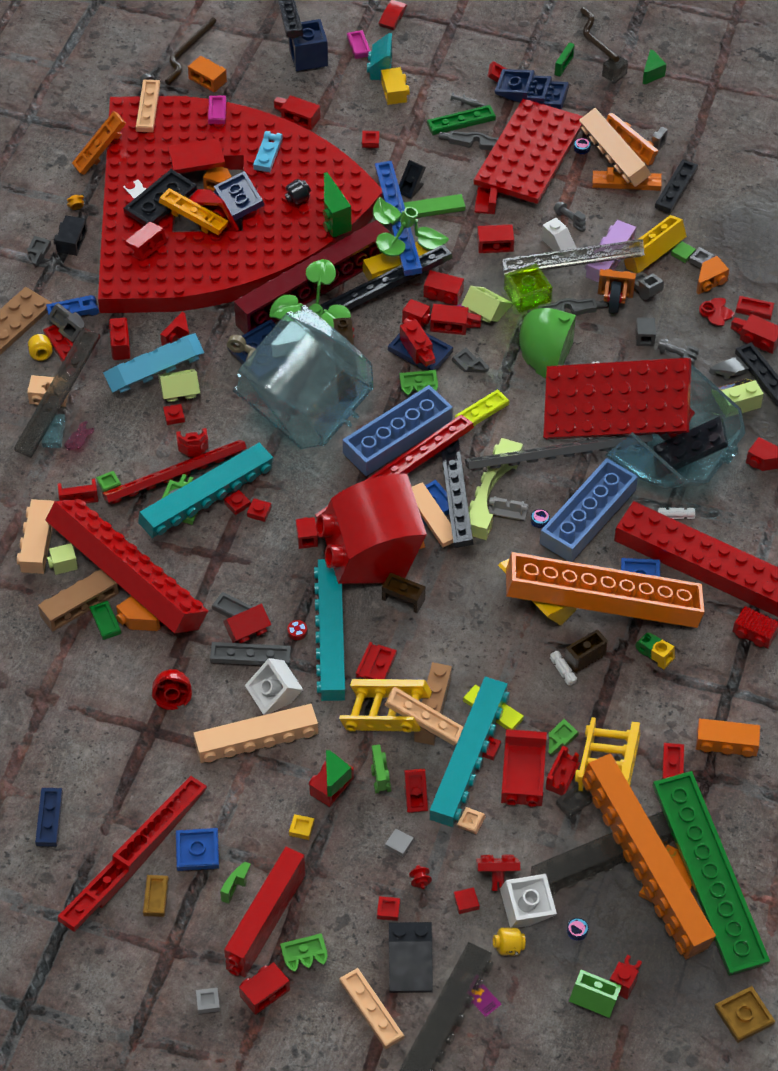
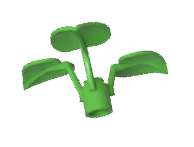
[373,197,449,257]
[269,259,351,330]

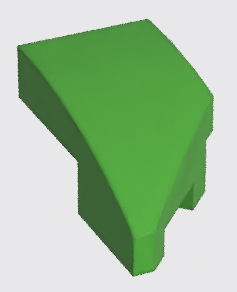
[549,719,579,756]
[220,862,251,904]

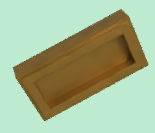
[143,875,169,917]

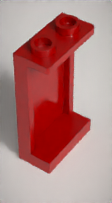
[501,729,547,807]

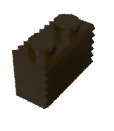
[564,629,608,673]

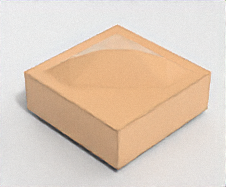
[457,807,486,834]

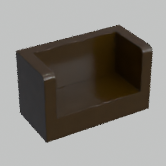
[382,573,426,613]

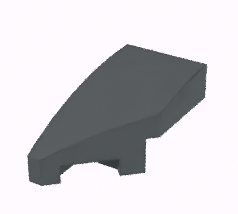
[27,236,51,266]
[452,348,490,372]
[709,357,749,380]

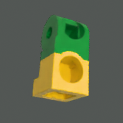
[635,633,675,670]

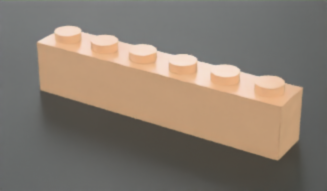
[579,108,652,187]
[194,704,318,763]

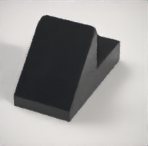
[399,160,426,199]

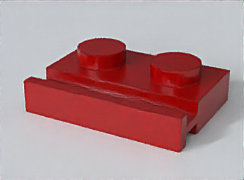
[356,642,397,679]

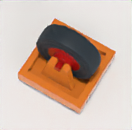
[598,269,636,313]

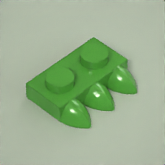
[399,370,438,396]
[280,933,327,972]

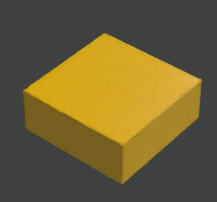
[289,814,314,840]

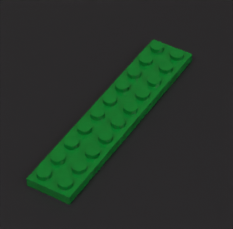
[652,771,770,976]

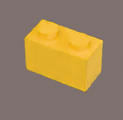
[381,67,410,105]

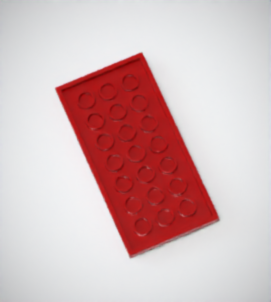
[474,99,583,204]
[543,358,691,440]

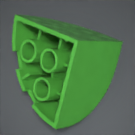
[519,308,576,378]

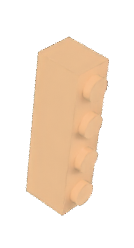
[17,499,54,574]

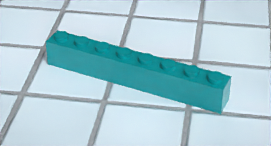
[138,442,273,538]
[314,559,345,701]
[430,677,510,827]

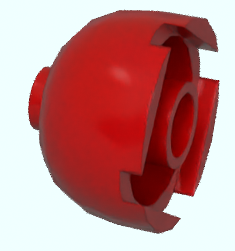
[152,669,192,710]

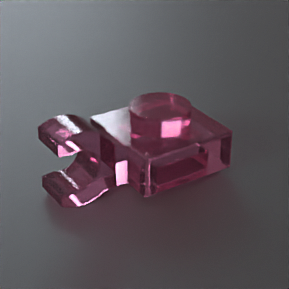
[64,421,94,450]

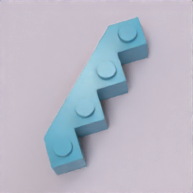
[103,333,204,393]

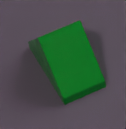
[642,49,666,85]
[326,750,352,797]

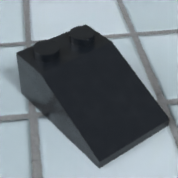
[389,922,433,993]

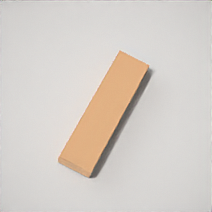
[136,80,160,132]
[412,482,453,547]
[385,687,463,746]
[339,968,404,1049]

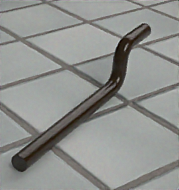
[580,7,620,62]
[165,17,217,85]

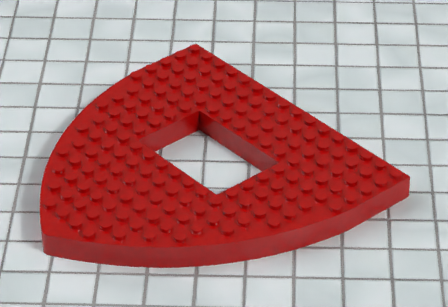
[98,96,382,313]

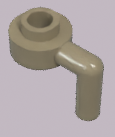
[227,335,257,367]

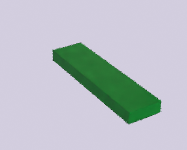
[427,105,496,136]

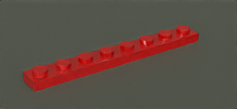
[102,440,247,503]

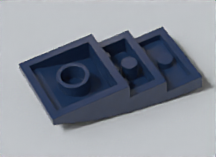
[495,69,569,109]

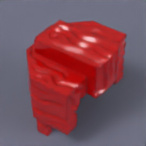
[176,428,209,457]

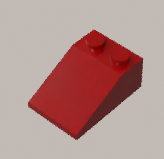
[189,189,239,231]

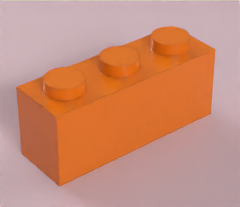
[696,718,760,757]

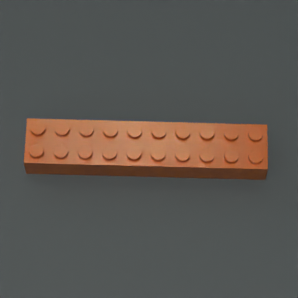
[506,552,704,628]
[582,753,716,960]

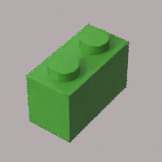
[569,970,621,1018]

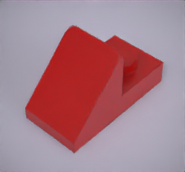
[160,312,189,346]
[404,769,428,812]

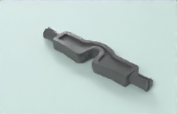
[439,131,499,150]
[527,298,608,316]

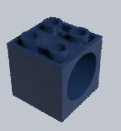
[289,19,328,71]

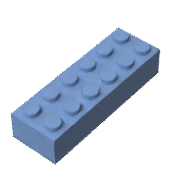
[343,385,453,476]
[540,458,638,562]

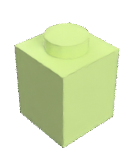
[47,543,78,575]

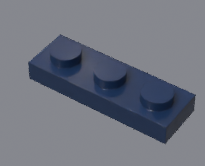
[35,788,63,847]

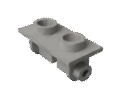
[488,496,528,521]

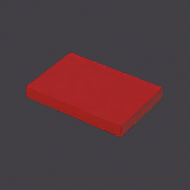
[168,138,225,174]

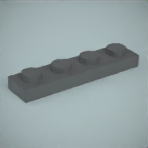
[210,642,291,667]

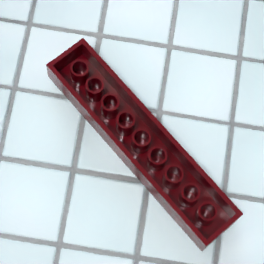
[234,220,390,334]

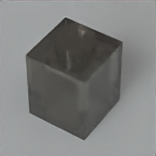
[602,53,628,83]

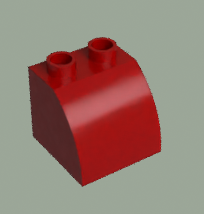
[316,474,427,584]

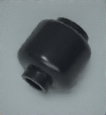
[284,179,311,205]

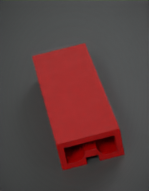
[224,847,305,978]

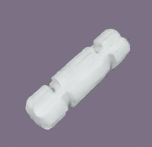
[658,508,695,519]
[550,651,577,686]

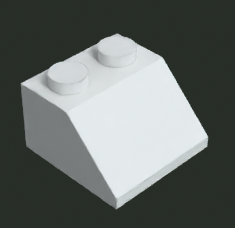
[245,658,303,715]
[500,874,557,928]

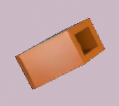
[696,256,729,295]

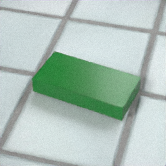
[554,42,575,77]
[89,600,122,640]

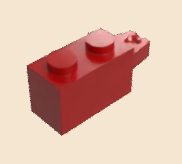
[274,95,320,130]
[430,304,482,335]
[730,314,778,354]
[400,319,435,366]

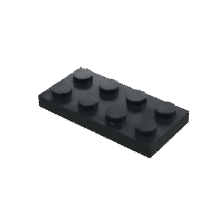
[123,169,197,226]
[654,416,728,477]

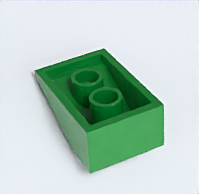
[323,172,352,237]

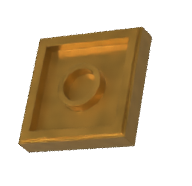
[714,986,775,1043]

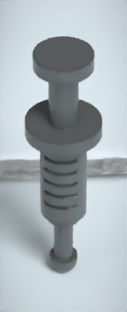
[450,92,488,107]

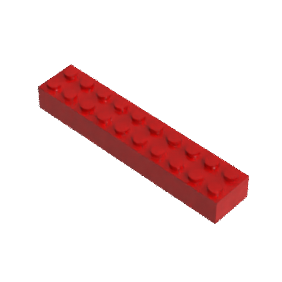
[45,499,208,633]
[614,501,778,617]

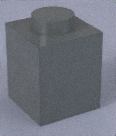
[636,317,656,346]

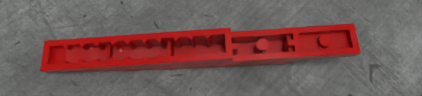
[58,776,207,932]

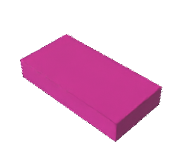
[347,30,371,59]
[208,96,226,124]

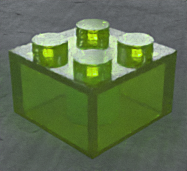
[504,263,553,313]

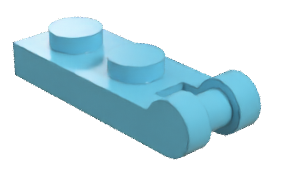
[253,131,283,172]

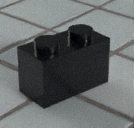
[54,215,87,256]

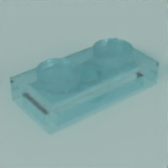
[42,414,66,448]

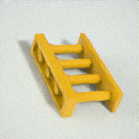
[339,679,432,733]
[575,717,640,791]

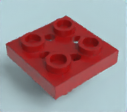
[476,854,520,891]

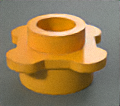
[67,195,84,210]

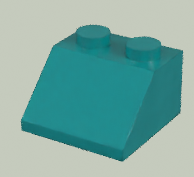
[367,33,392,80]

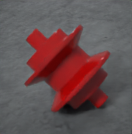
[409,865,432,889]

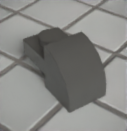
[634,271,664,300]
[47,303,84,342]

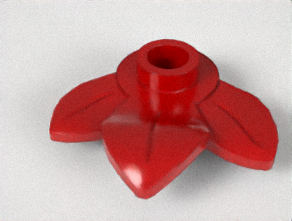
[699,298,735,326]

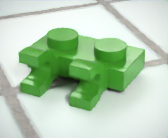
[371,745,391,794]

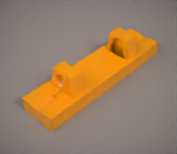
[159,188,228,235]

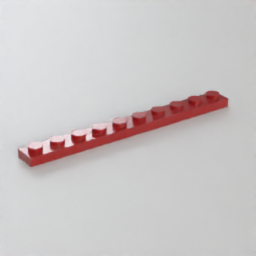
[315,414,474,520]

